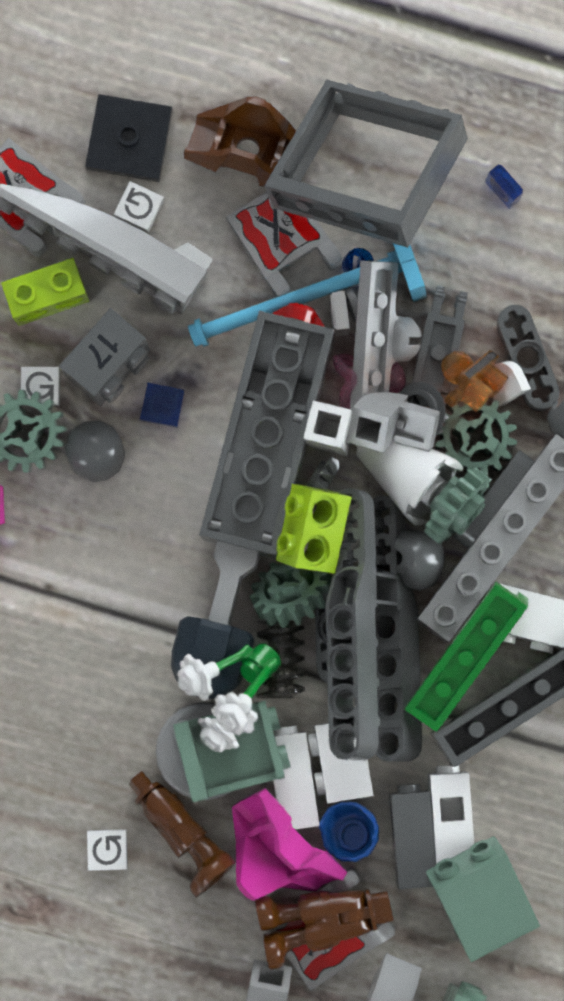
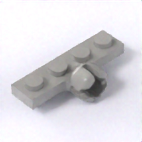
[350,261,422,410]

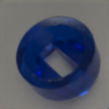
[342,248,374,273]

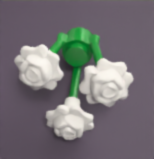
[177,643,281,752]

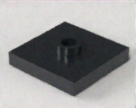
[85,94,173,182]

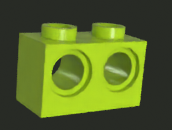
[1,258,90,326]
[276,484,352,574]

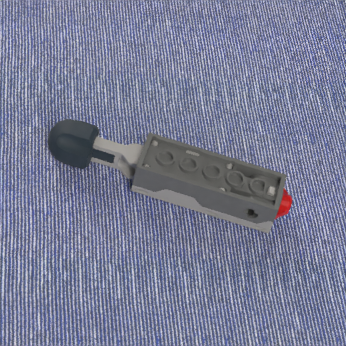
[171,303,335,699]

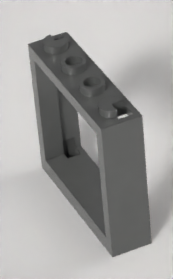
[264,80,468,248]

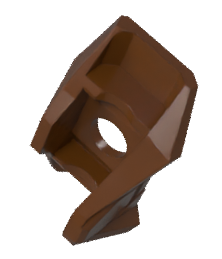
[184,96,296,187]

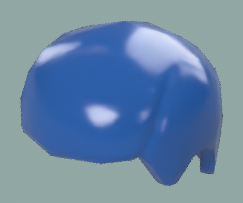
[318,801,379,862]

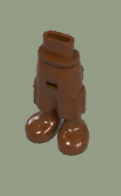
[129,771,236,898]
[255,889,394,970]

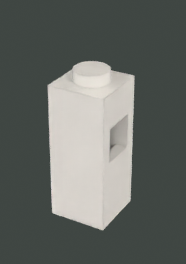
[303,401,352,457]
[274,725,320,829]
[427,765,474,864]

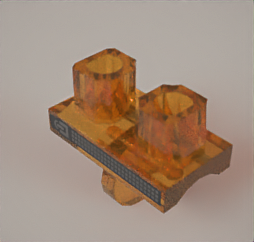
[441,349,509,412]

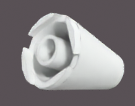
[356,441,463,526]

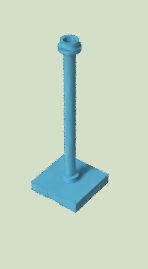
[188,243,427,347]

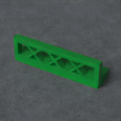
[405,582,528,732]

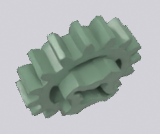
[0,390,67,473]
[434,395,517,476]
[424,467,492,544]
[250,562,332,628]

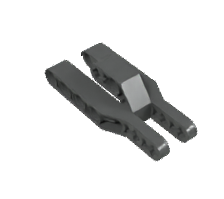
[315,488,422,762]

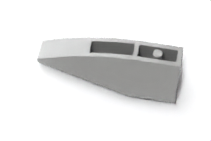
[0,184,207,315]

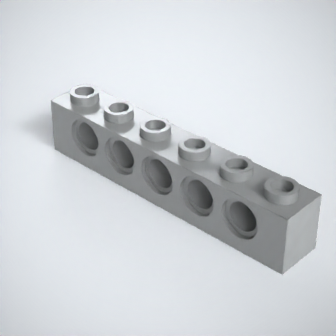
[416,434,564,643]

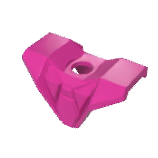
[232,788,347,901]

